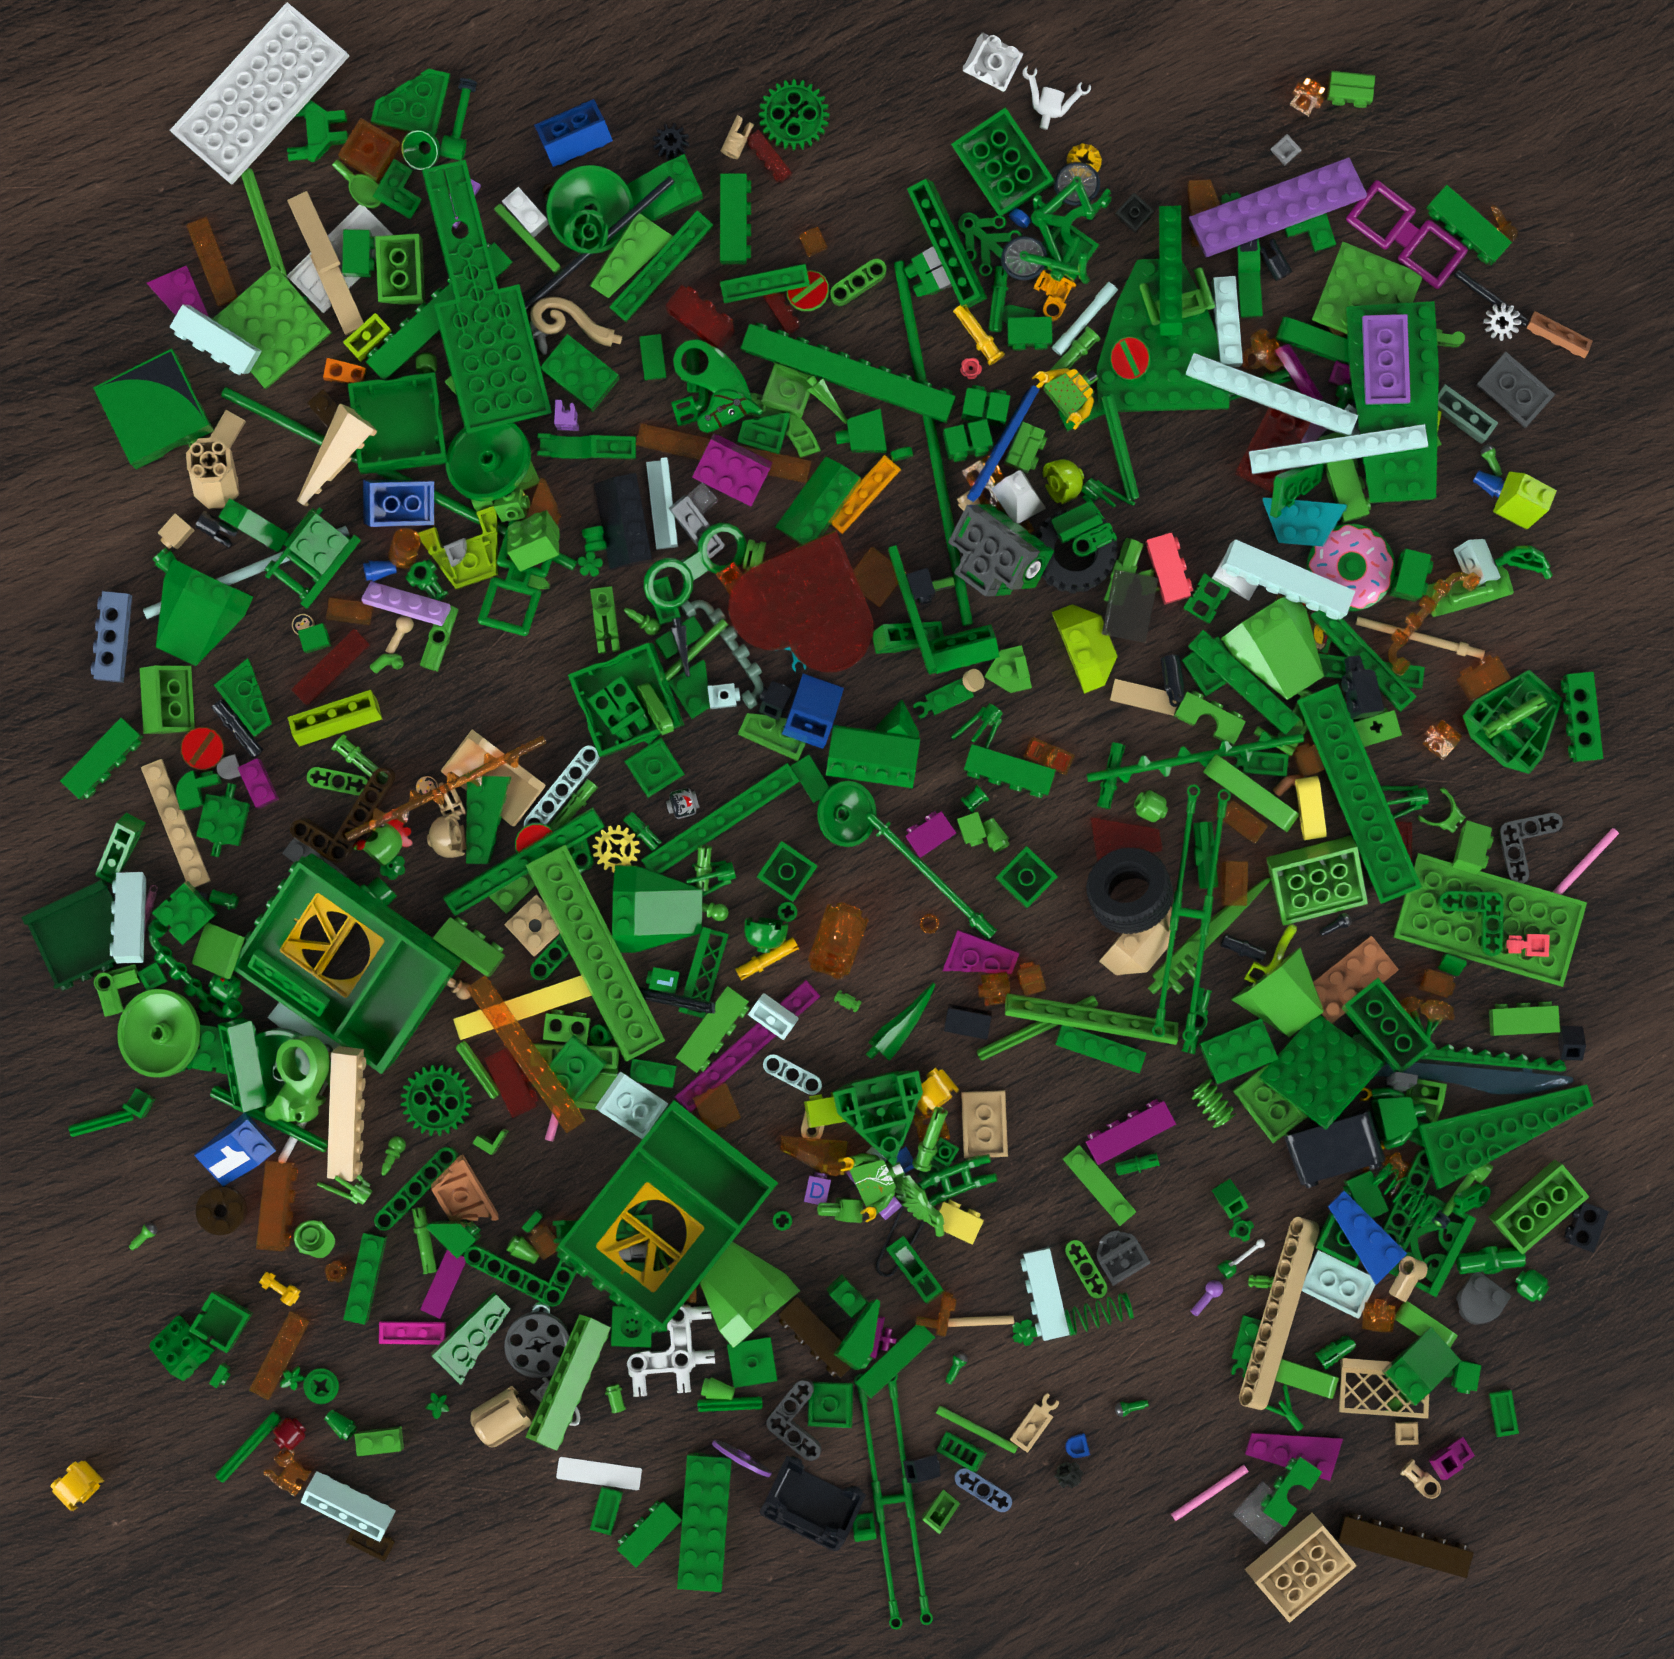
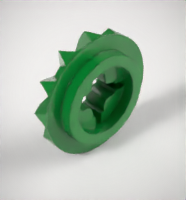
[303,1368,339,1404]

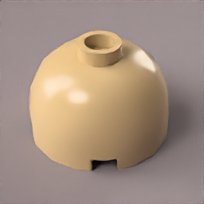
[427,813,466,858]

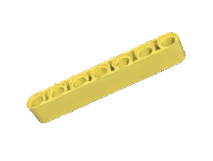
[453,975,592,1040]

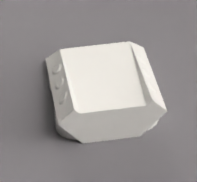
[963,33,1023,92]

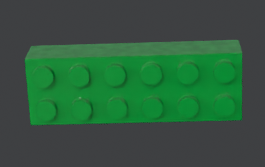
[677,1452,732,1592]

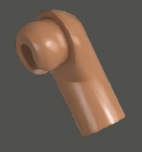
[1273,774,1303,797]

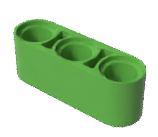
[831,259,886,306]
[1393,1301,1458,1347]
[1275,1358,1339,1399]

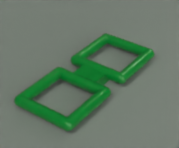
[478,520,560,636]

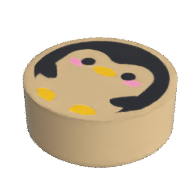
[292,614,315,635]
[416,776,439,798]

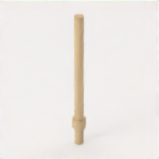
[1355,616,1485,659]

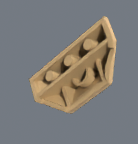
[1099,907,1172,975]

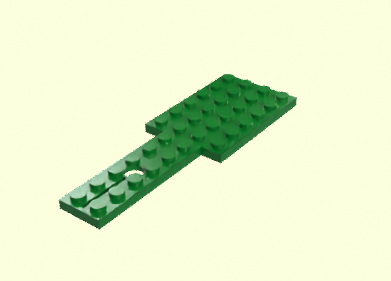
[422,160,552,434]

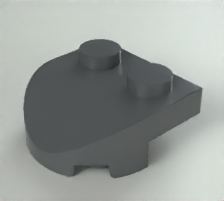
[1097,1231,1151,1286]
[1456,1272,1511,1325]

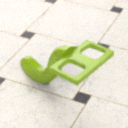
[1244,924,1297,983]

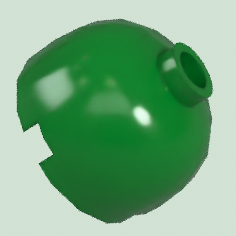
[563,210,608,254]
[744,917,789,953]

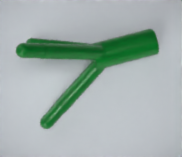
[1265,1384,1304,1431]

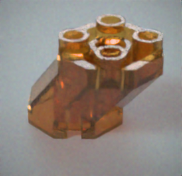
[808,902,869,980]

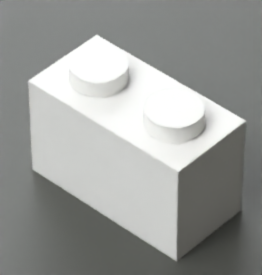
[502,187,549,237]

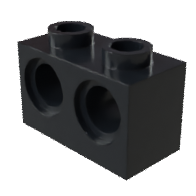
[906,568,935,606]
[1564,1202,1609,1253]

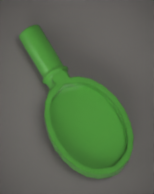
[332,159,381,208]

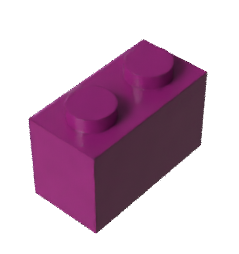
[237,758,279,809]
[905,811,956,858]

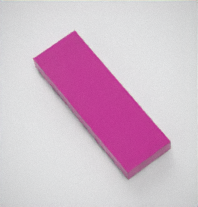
[379,1321,446,1345]

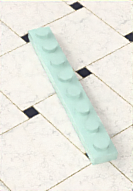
[1186,353,1358,436]
[1249,424,1428,474]

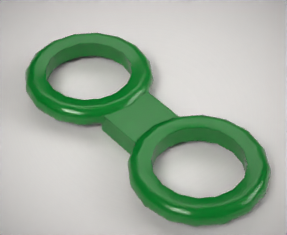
[643,523,747,609]

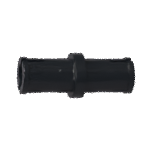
[1220,933,1266,963]

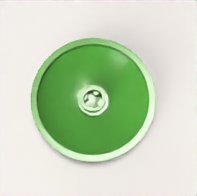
[118,989,200,1077]

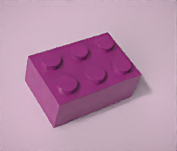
[692,433,773,506]

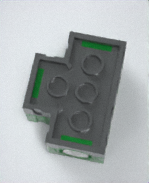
[948,504,1054,596]

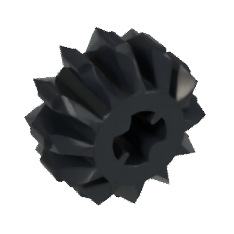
[653,123,690,161]

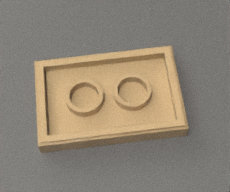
[961,1090,1008,1158]

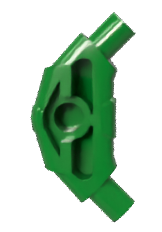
[1495,545,1553,579]

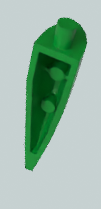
[866,983,936,1061]

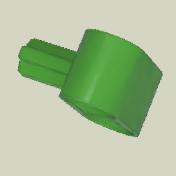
[817,1197,863,1223]

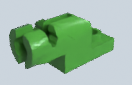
[590,586,620,654]

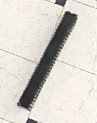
[638,986,716,1014]

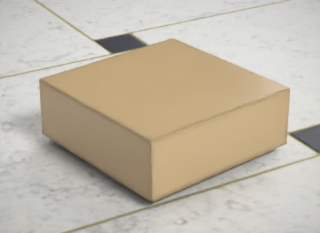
[1395,1422,1419,1445]

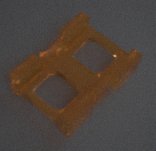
[913,1106,950,1143]

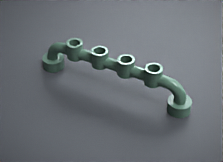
[680,600,763,709]

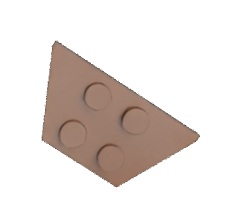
[431,1155,499,1221]

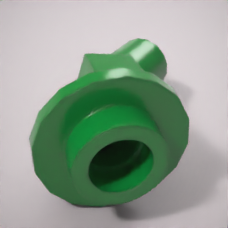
[1335,384,1354,409]

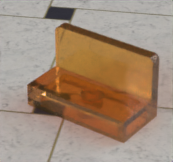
[1221,861,1248,906]

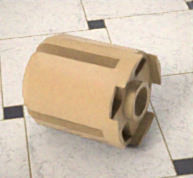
[470,1386,533,1448]

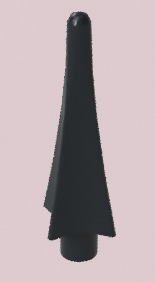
[670,617,690,677]

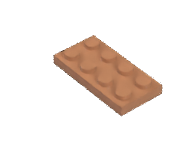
[1313,936,1399,1023]

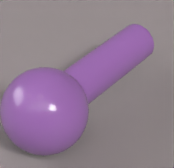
[1191,1280,1223,1316]

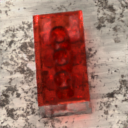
[1235,407,1311,493]

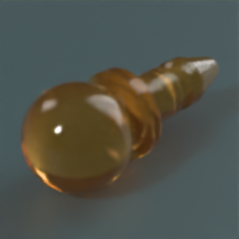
[1491,205,1518,242]

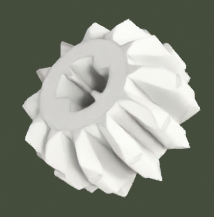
[1484,303,1521,341]

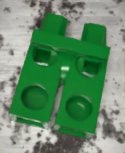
[587,675,651,742]

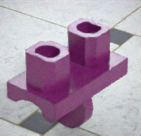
[870,1316,897,1358]

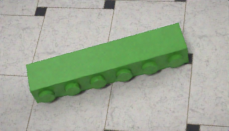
[526,1314,611,1451]

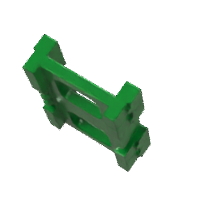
[1183,573,1230,624]

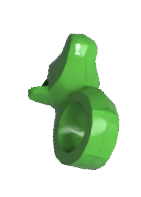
[265,1036,330,1123]

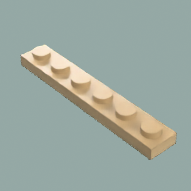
[141,759,211,888]

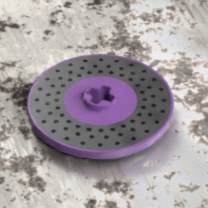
[712,1439,772,1477]

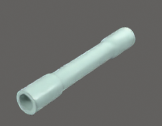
[1051,282,1118,356]

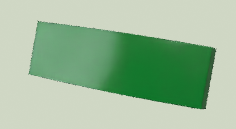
[886,1236,945,1304]

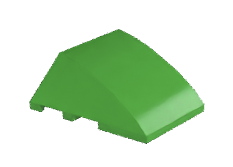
[1231,947,1324,1037]

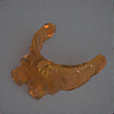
[1362,1152,1411,1198]

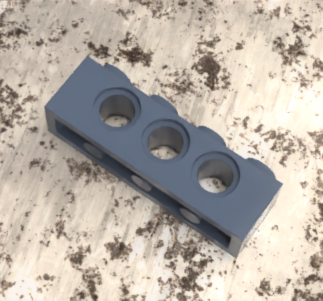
[91,591,132,683]

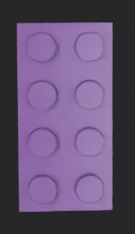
[1362,314,1410,405]

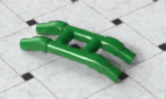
[917,1154,998,1207]

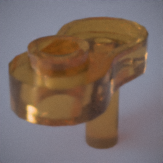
[916,1292,956,1337]

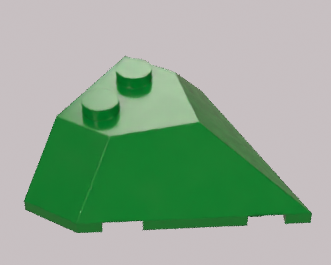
[832,1070,923,1166]

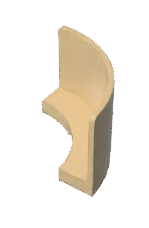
[441,730,546,826]

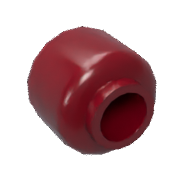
[273,1417,306,1450]

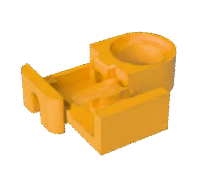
[1033,270,1076,321]

